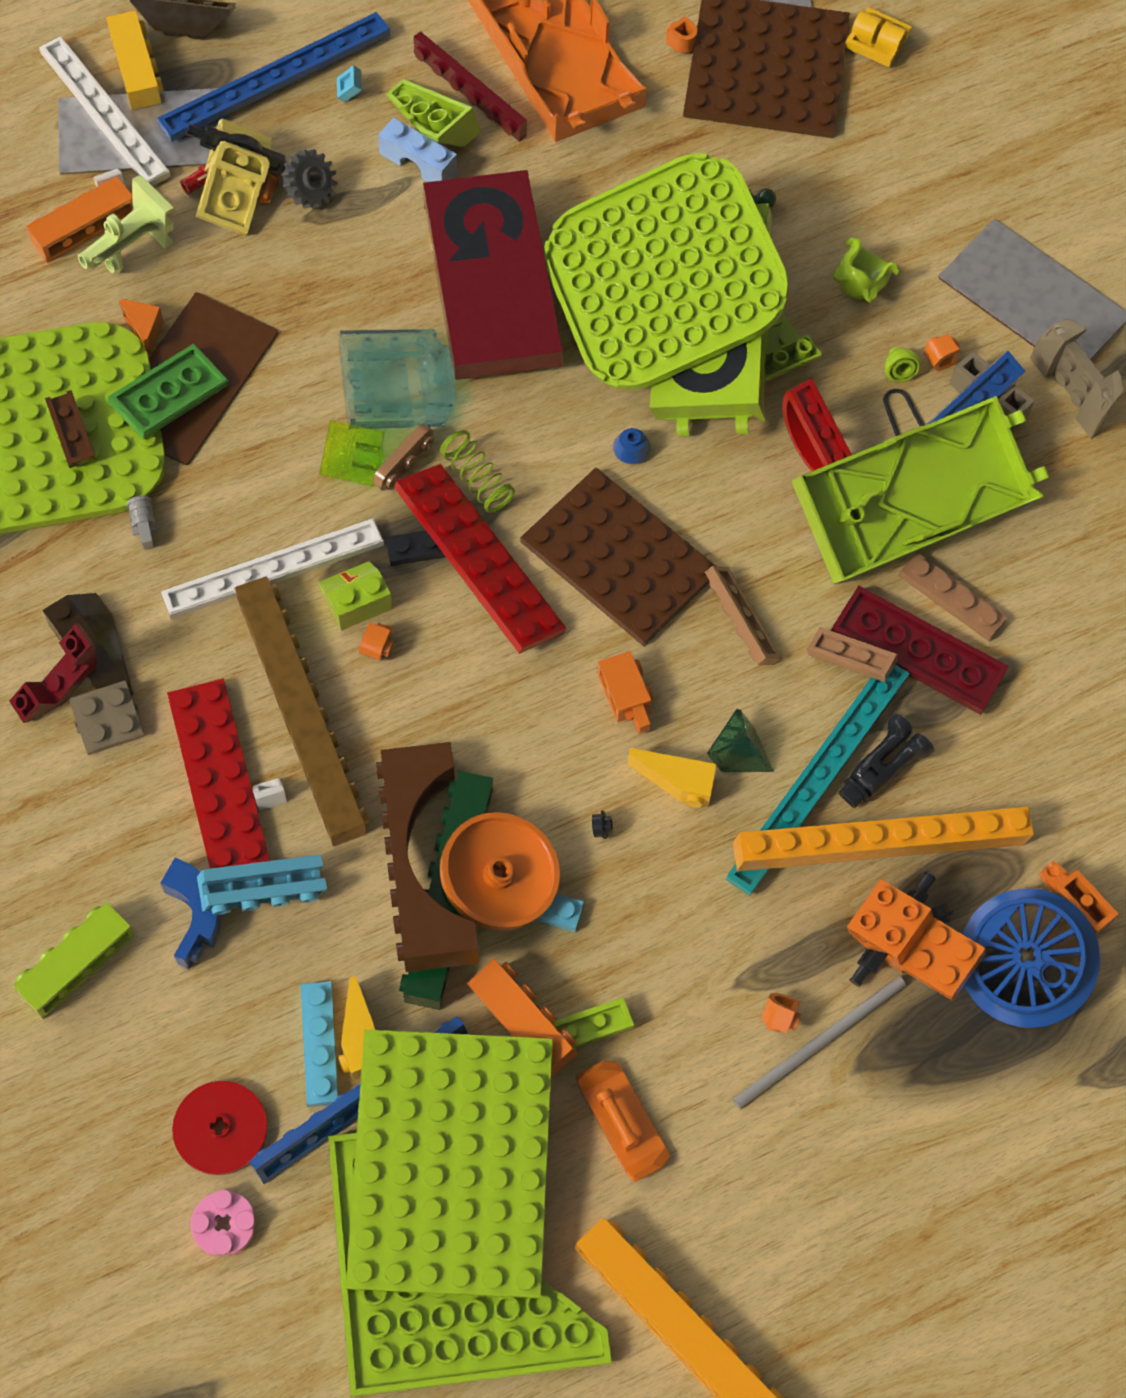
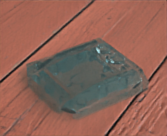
[339,329,456,429]

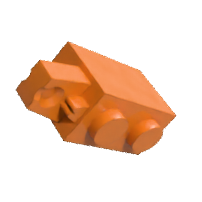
[597,651,654,734]
[1039,861,1119,936]

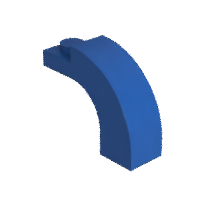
[160,857,221,969]

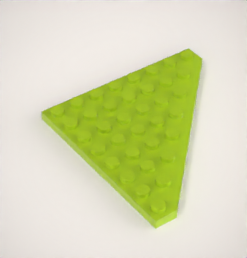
[328,1133,612,1398]

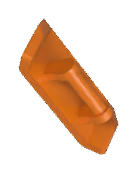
[575,1060,671,1182]

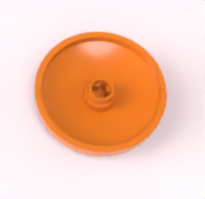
[440,812,560,931]

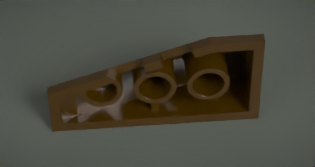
[42,593,134,696]

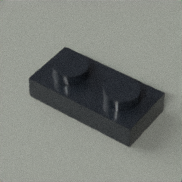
[385,530,446,566]

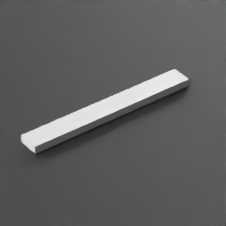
[39,36,171,186]
[161,518,384,619]

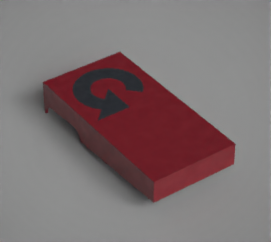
[423,170,563,380]

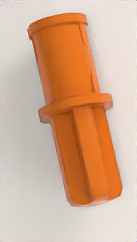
[257,172,279,204]

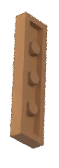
[899,552,1007,642]
[705,566,782,665]

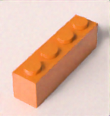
[26,176,132,263]
[467,958,579,1078]

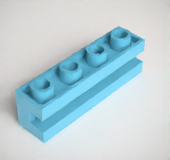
[197,855,327,915]

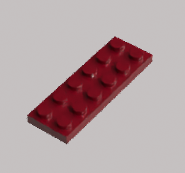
[831,585,1009,715]

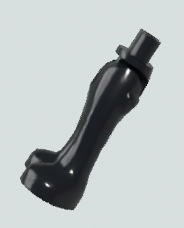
[838,714,934,808]

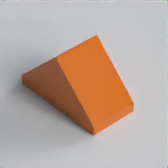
[119,299,163,355]

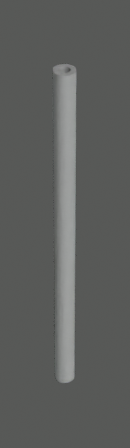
[733,976,906,1109]

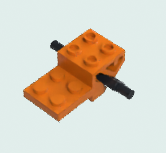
[847,872,987,1001]

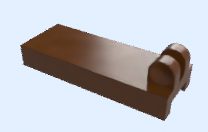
[45,390,96,468]

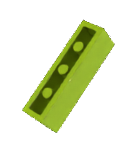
[13,902,135,1019]

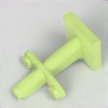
[78,175,174,273]

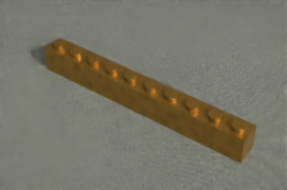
[235,576,369,847]

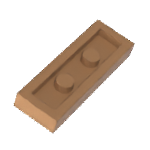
[807,627,898,683]

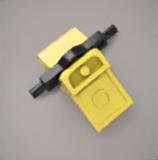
[185,119,286,235]

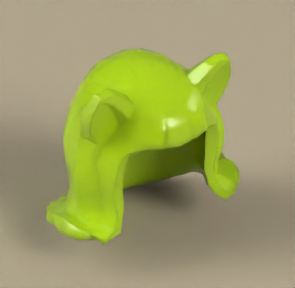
[833,237,901,302]

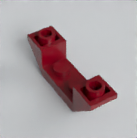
[9,623,97,723]

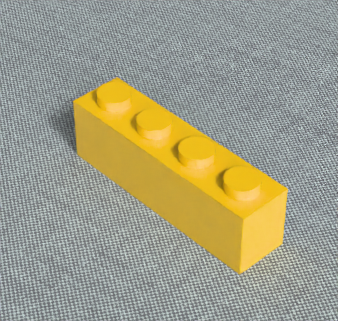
[106,11,164,110]

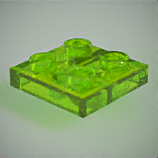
[319,420,385,486]

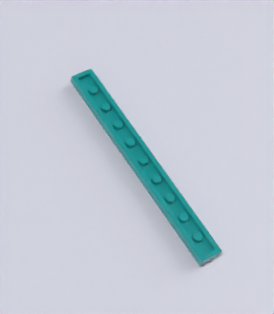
[725,665,909,896]

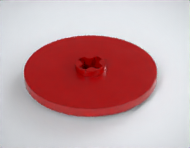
[172,1081,267,1175]

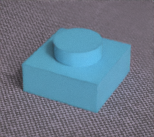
[337,65,362,102]

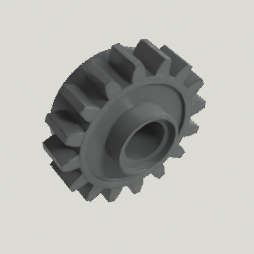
[282,149,337,209]

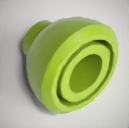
[884,346,921,383]

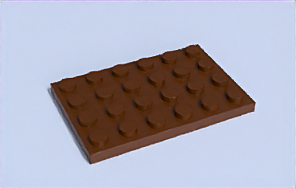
[520,467,716,647]

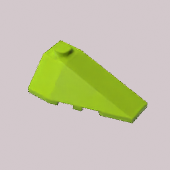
[386,79,481,147]

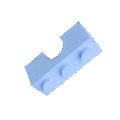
[378,118,457,182]

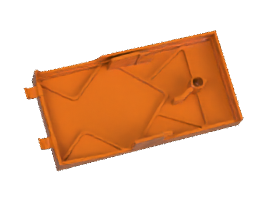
[468,0,647,142]

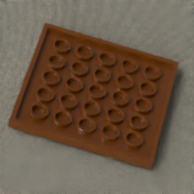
[683,0,850,138]

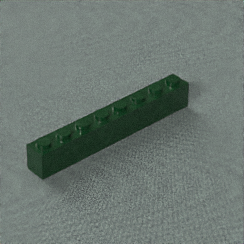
[399,771,493,1010]

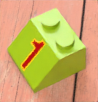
[318,561,392,631]

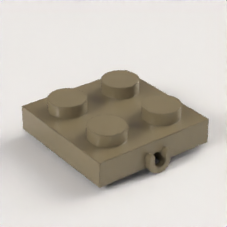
[69,680,144,755]

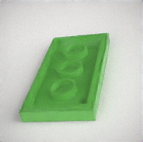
[108,344,229,440]

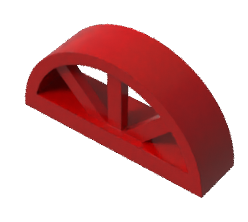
[782,378,852,472]

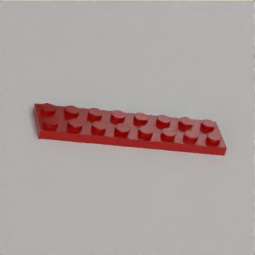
[394,464,566,654]
[167,678,270,869]

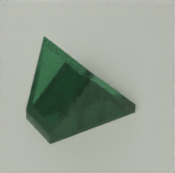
[707,709,774,772]

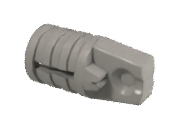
[127,496,158,549]

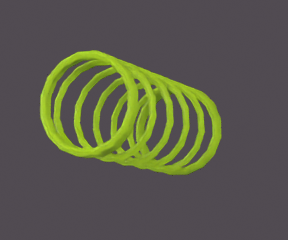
[440,430,515,513]

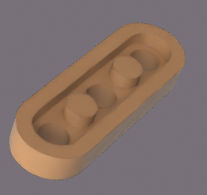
[373,424,434,490]

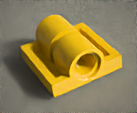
[845,7,912,67]

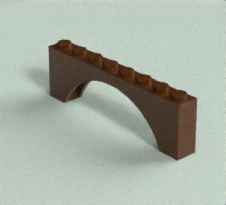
[376,742,479,972]

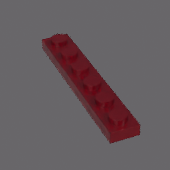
[413,31,527,142]

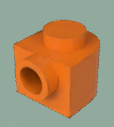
[666,16,698,53]
[924,333,960,371]
[359,622,394,661]
[761,993,802,1033]

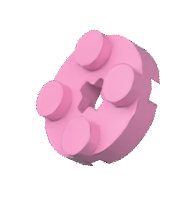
[190,1190,256,1257]

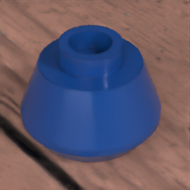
[613,428,651,464]

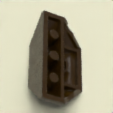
[130,0,236,39]

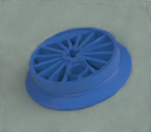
[962,888,1100,1028]

